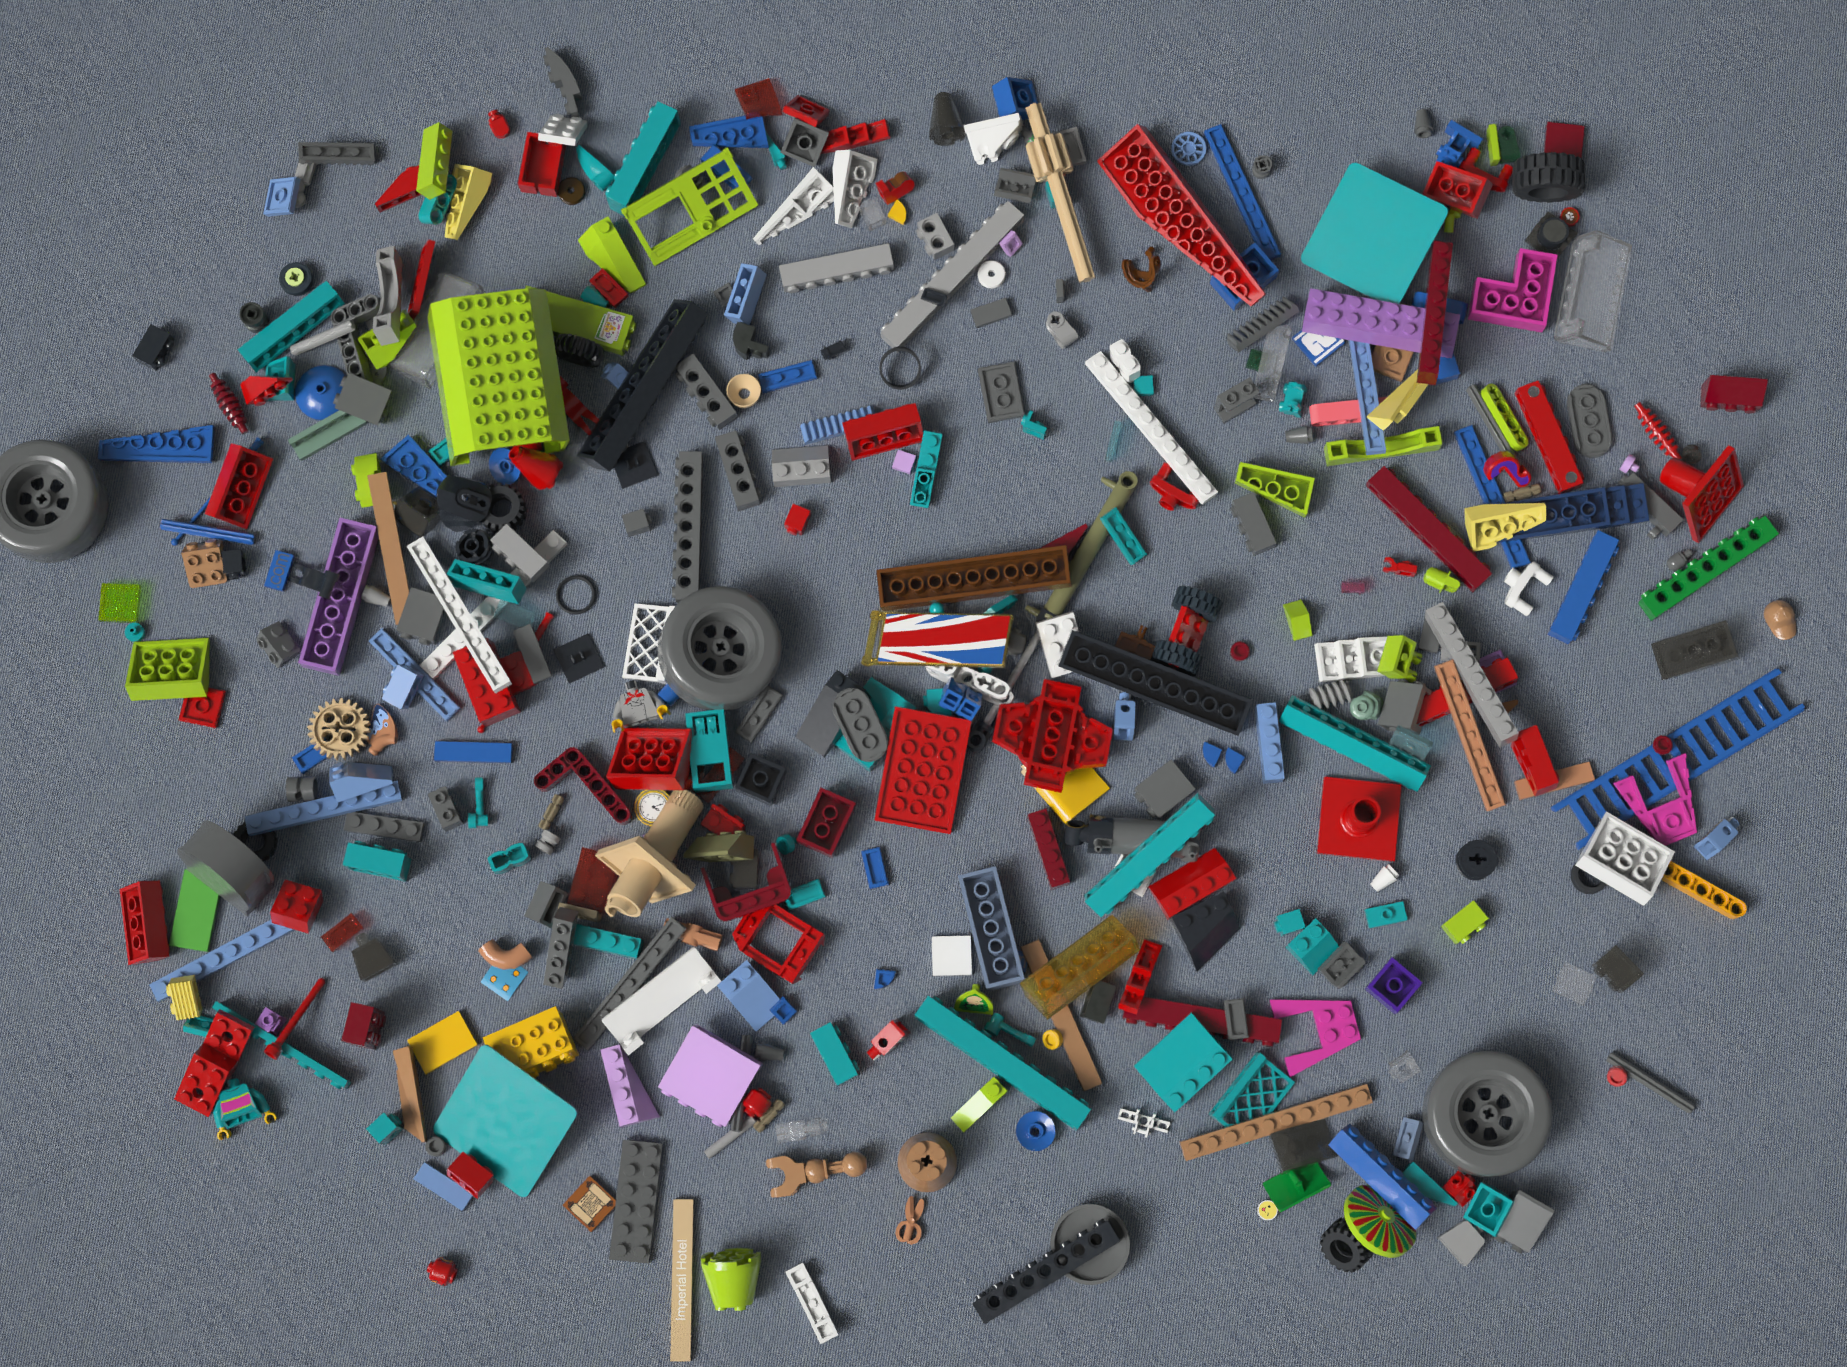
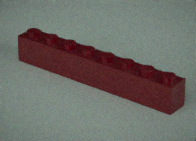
[1416,241,1453,385]
[1365,466,1492,593]
[1122,997,1282,1047]

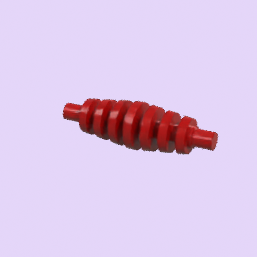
[1634,402,1682,459]

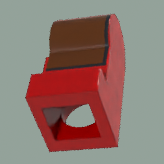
[875,171,914,205]

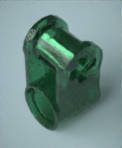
[1498,126,1520,164]

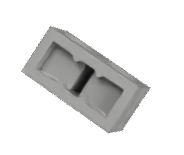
[916,213,954,260]

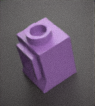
[255,1007,287,1036]

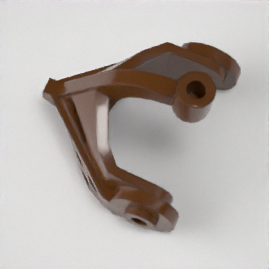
[1122,246,1161,292]

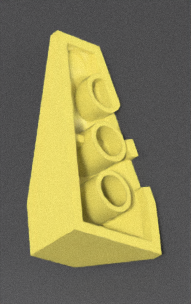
[445,164,492,240]
[1464,503,1546,552]

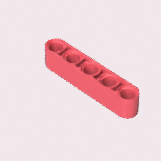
[1309,397,1387,427]

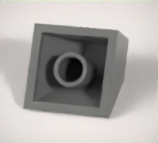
[780,117,829,167]

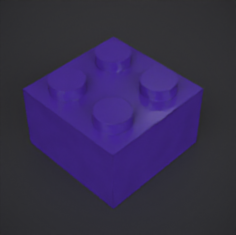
[1365,957,1423,1015]

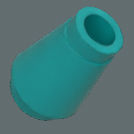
[580,285,609,308]

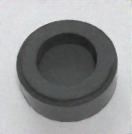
[425,1136,446,1157]

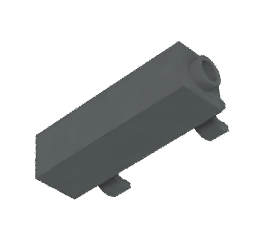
[1618,473,1683,540]

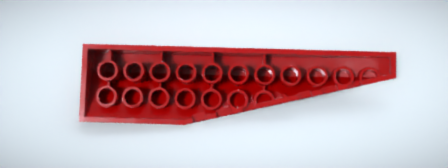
[1097,124,1266,307]

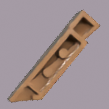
[393,1046,427,1143]

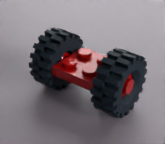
[1151,585,1223,676]

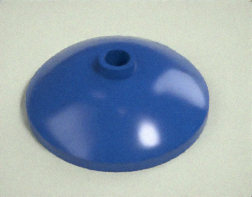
[295,365,346,420]

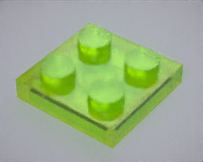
[98,583,141,623]

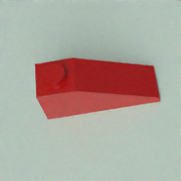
[375,165,422,213]

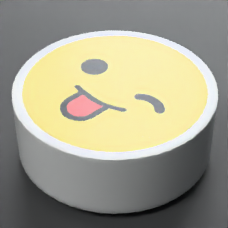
[1257,1200,1278,1220]

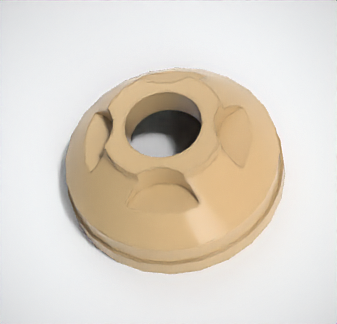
[726,374,761,408]

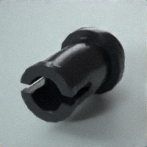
[820,340,846,360]

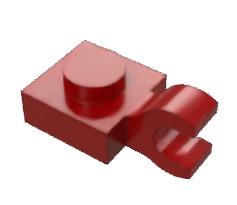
[1382,557,1417,577]

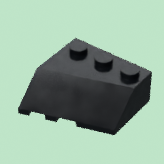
[1170,892,1240,972]

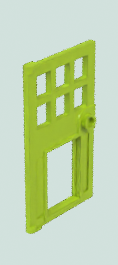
[621,147,758,266]

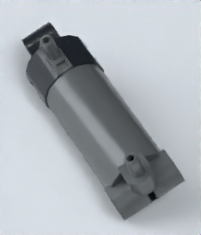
[1064,814,1201,862]

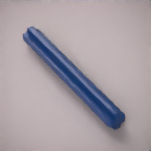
[160,519,255,545]

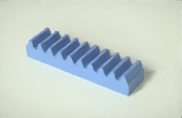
[800,406,875,445]

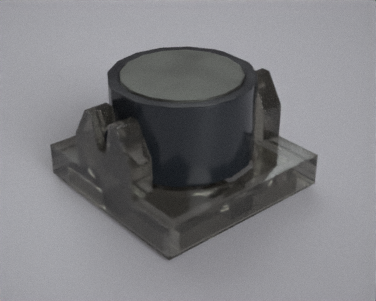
[1525,212,1578,260]

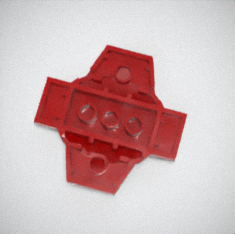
[992,679,1113,793]

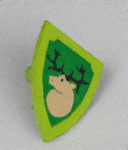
[954,984,993,1015]

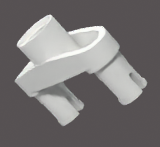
[1503,561,1554,616]

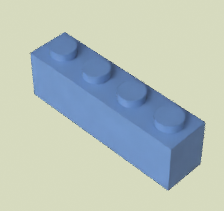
[1254,702,1285,784]

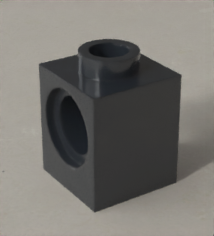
[222,549,247,580]

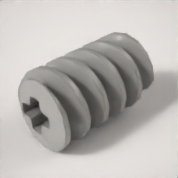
[1309,680,1352,710]

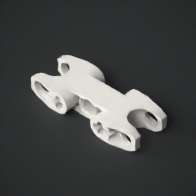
[924,664,1015,705]

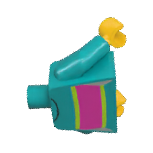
[213,1079,277,1140]

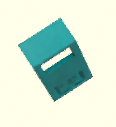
[685,709,734,793]

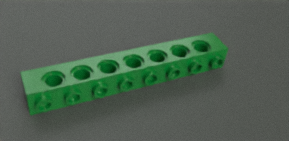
[1638,516,1779,621]

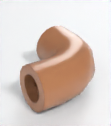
[478,939,533,970]

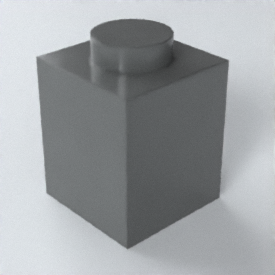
[622,509,652,537]

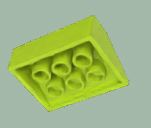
[125,638,210,701]

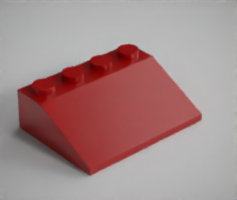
[606,728,692,791]

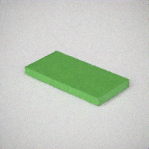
[169,869,220,952]

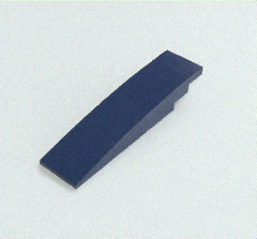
[1497,483,1649,543]

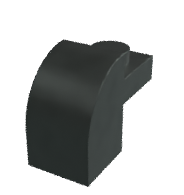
[733,322,769,360]

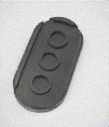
[1567,384,1612,458]
[833,688,888,762]

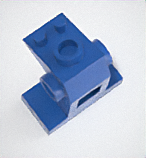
[1436,120,1483,167]

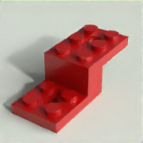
[174,1009,254,1117]

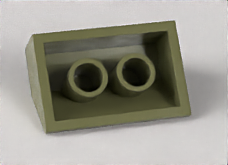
[683,831,754,863]

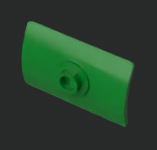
[1263,1157,1332,1212]

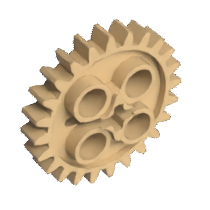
[307,698,371,761]

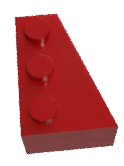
[1511,725,1560,797]

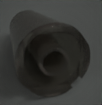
[929,92,966,146]

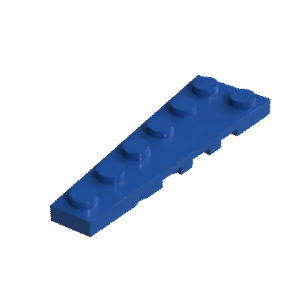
[98,425,215,463]

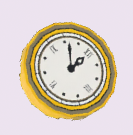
[634,790,670,827]

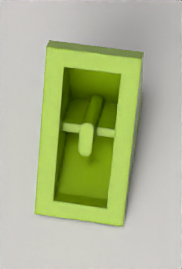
[1283,600,1312,641]

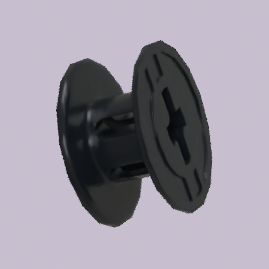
[1455,840,1498,881]

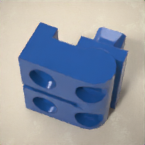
[939,677,982,721]

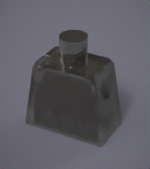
[352,932,397,982]

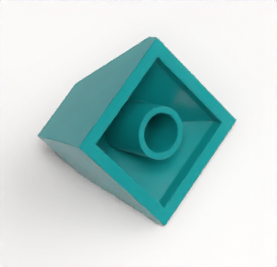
[1463,1182,1514,1237]

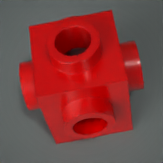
[1442,1171,1478,1207]

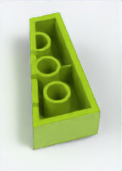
[1235,462,1315,518]

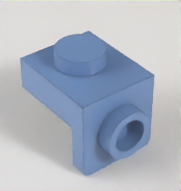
[601,362,628,389]

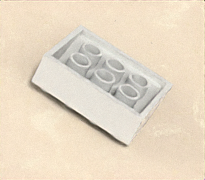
[1575,811,1675,906]

